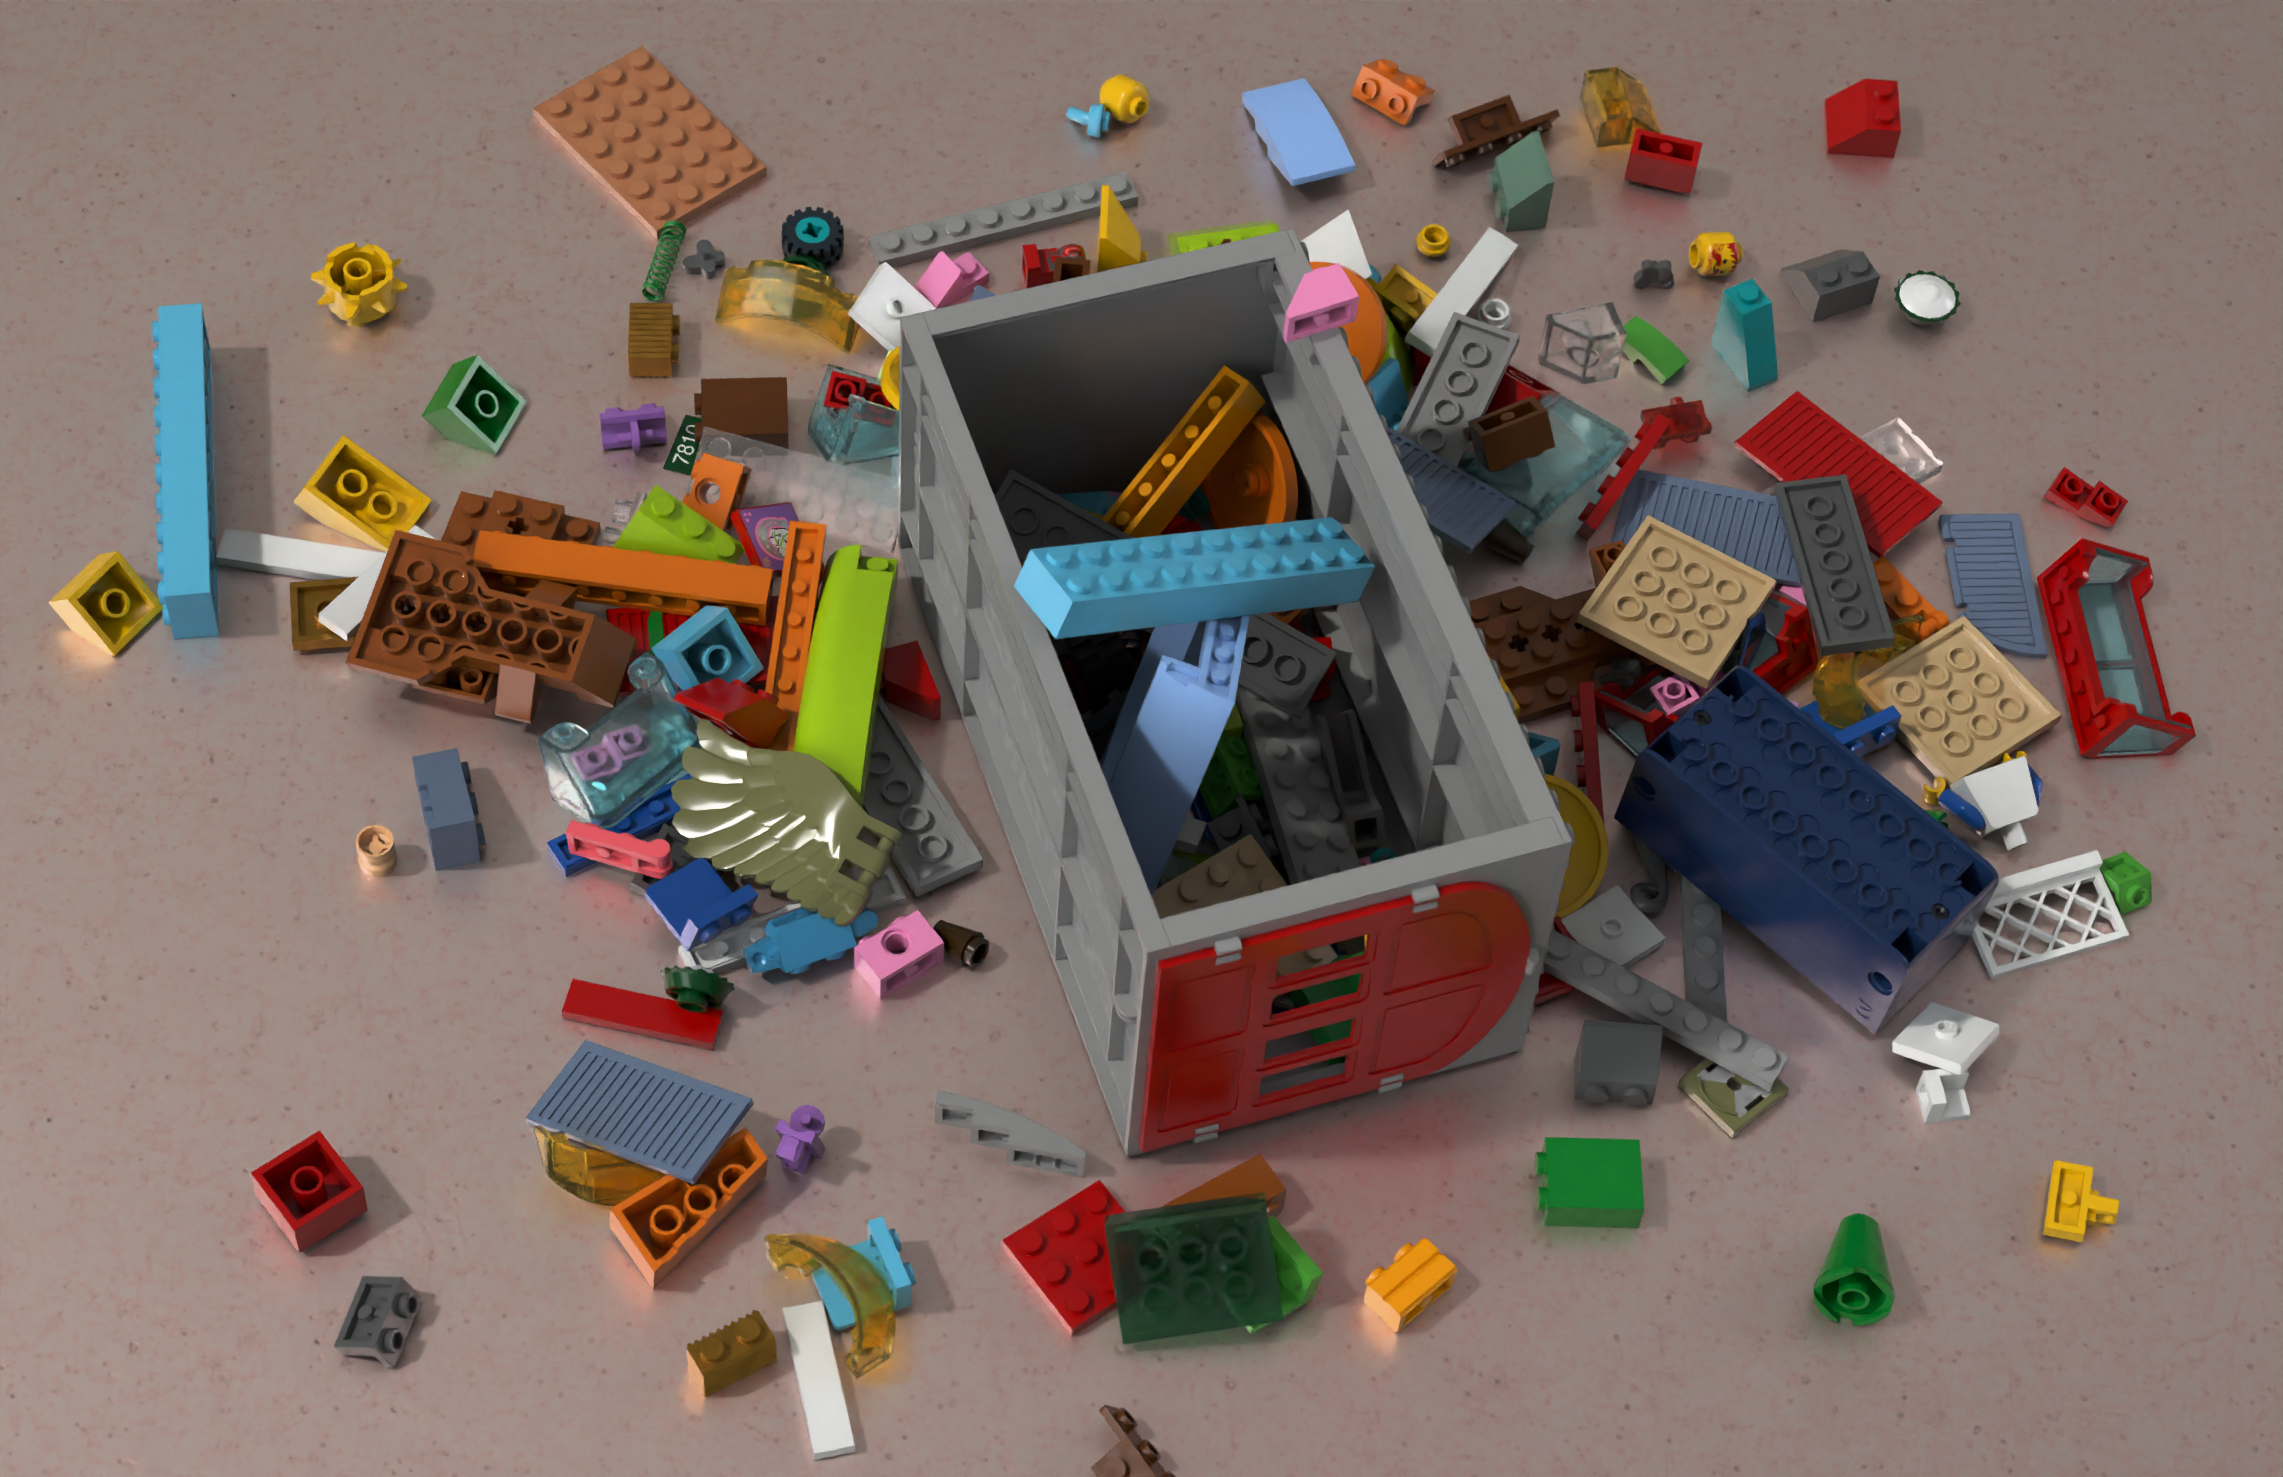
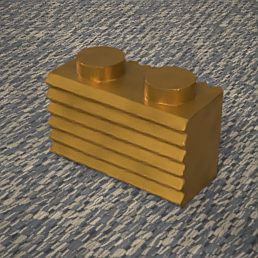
[628,303,680,378]
[686,1310,777,1397]

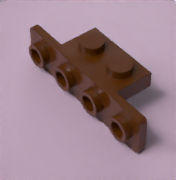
[1432,95,1560,168]
[1091,1405,1176,1477]

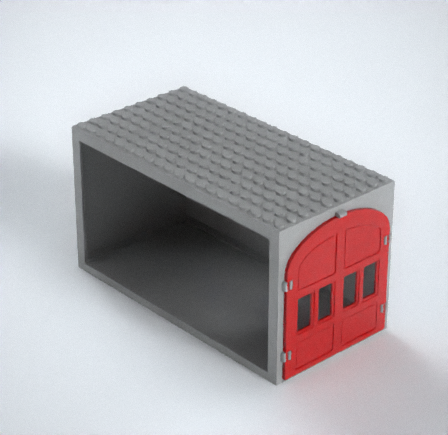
[898,228,1575,1157]

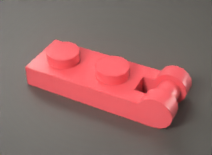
[566,820,674,879]

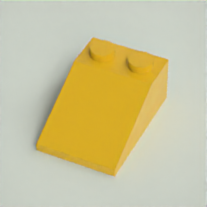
[293,435,432,552]

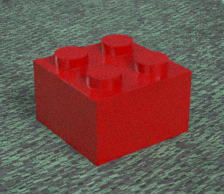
[251,1130,368,1253]

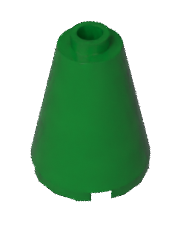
[1814,1214,1895,1326]

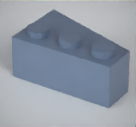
[412,748,486,871]

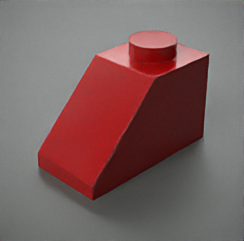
[880,640,941,721]

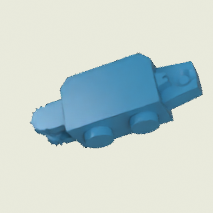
[743,906,879,974]

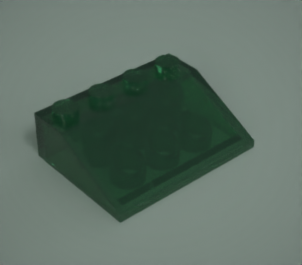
[1104,1192,1284,1344]

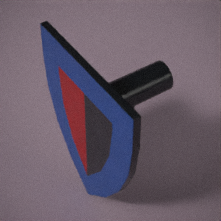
[1734,611,1766,668]

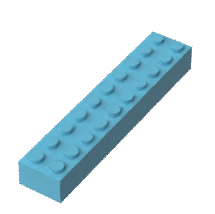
[152,303,219,640]
[1014,517,1375,639]

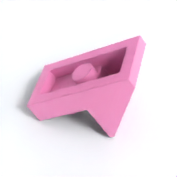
[914,251,990,309]

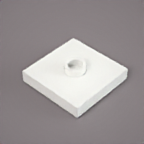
[848,262,936,351]
[1561,885,1665,968]
[1892,1002,2000,1075]

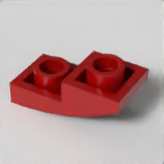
[823,371,896,427]
[2043,467,2128,528]

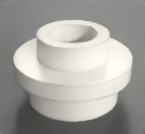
[1477,299,1512,330]

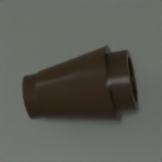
[1482,518,1535,564]
[933,920,989,968]

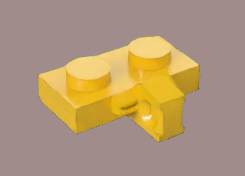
[2042,1160,2119,1242]

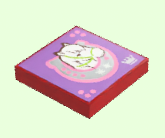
[730,502,799,578]

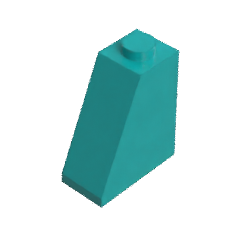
[1710,278,1778,392]

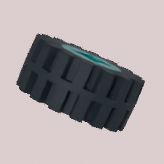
[781,207,844,270]

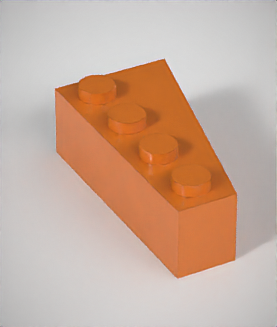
[609,1127,768,1289]

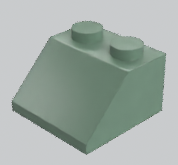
[1488,131,1554,232]

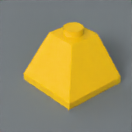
[1097,185,1147,272]

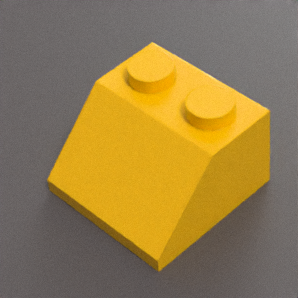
[48,551,162,656]

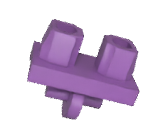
[599,403,668,452]
[775,1105,826,1174]

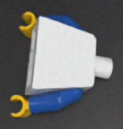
[1923,751,2043,851]

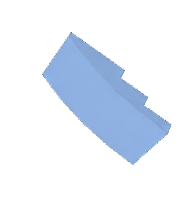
[1242,78,1356,186]

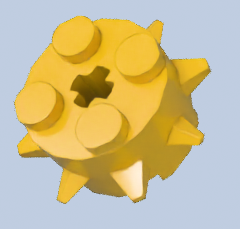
[311,242,408,327]

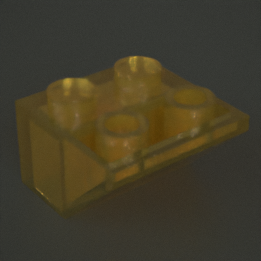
[1580,67,1662,148]

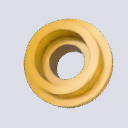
[1416,224,1451,257]

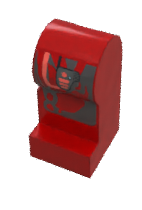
[1021,244,1086,289]

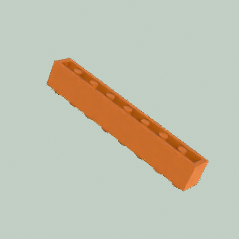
[473,530,773,626]

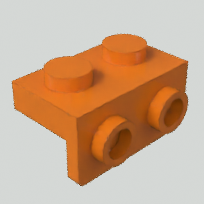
[1351,59,1435,125]

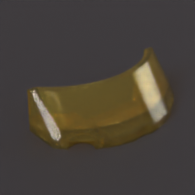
[715,260,860,354]
[1812,615,1923,729]
[534,1126,667,1206]
[764,1233,896,1379]

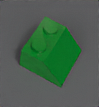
[422,354,527,455]

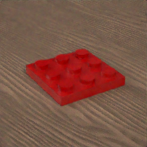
[1002,1180,1170,1337]

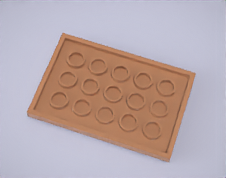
[533,46,767,240]

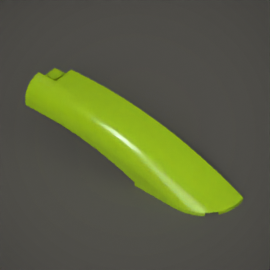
[793,545,898,868]

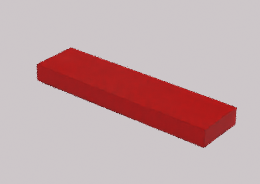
[562,979,724,1050]

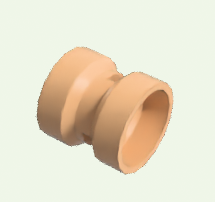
[355,825,397,877]

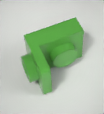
[2099,851,2152,915]

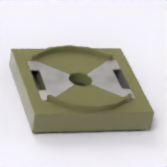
[1678,1058,1789,1138]

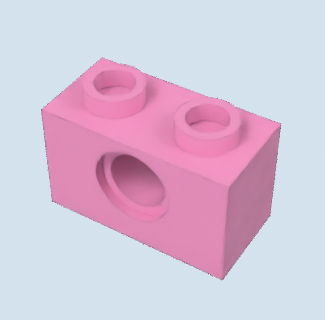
[854,910,944,1000]

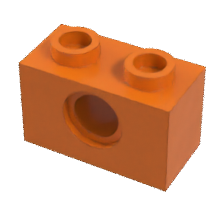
[682,453,752,536]

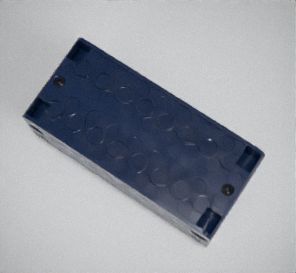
[1614,665,1999,1034]

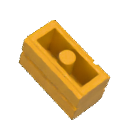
[1364,1238,1457,1332]

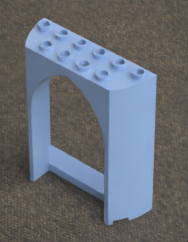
[1099,615,1250,897]

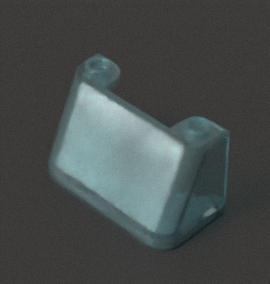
[808,364,899,466]
[1466,394,1632,539]
[538,651,701,829]

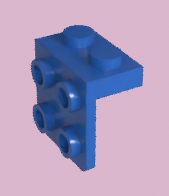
[1800,685,1901,757]
[645,858,758,952]

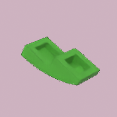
[1611,316,1689,384]

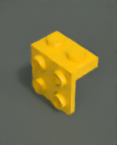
[1365,264,1438,333]

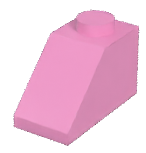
[1283,263,1359,343]

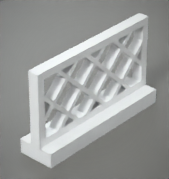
[1971,850,2129,979]

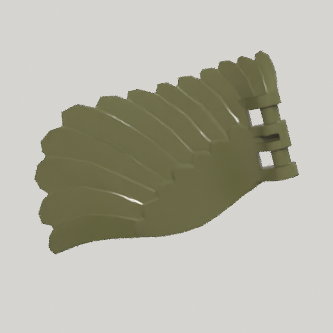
[671,718,904,926]

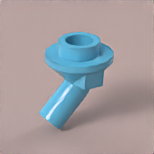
[1066,104,1111,138]

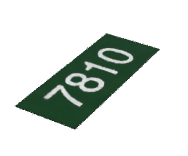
[663,414,702,475]

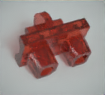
[1640,396,1712,449]

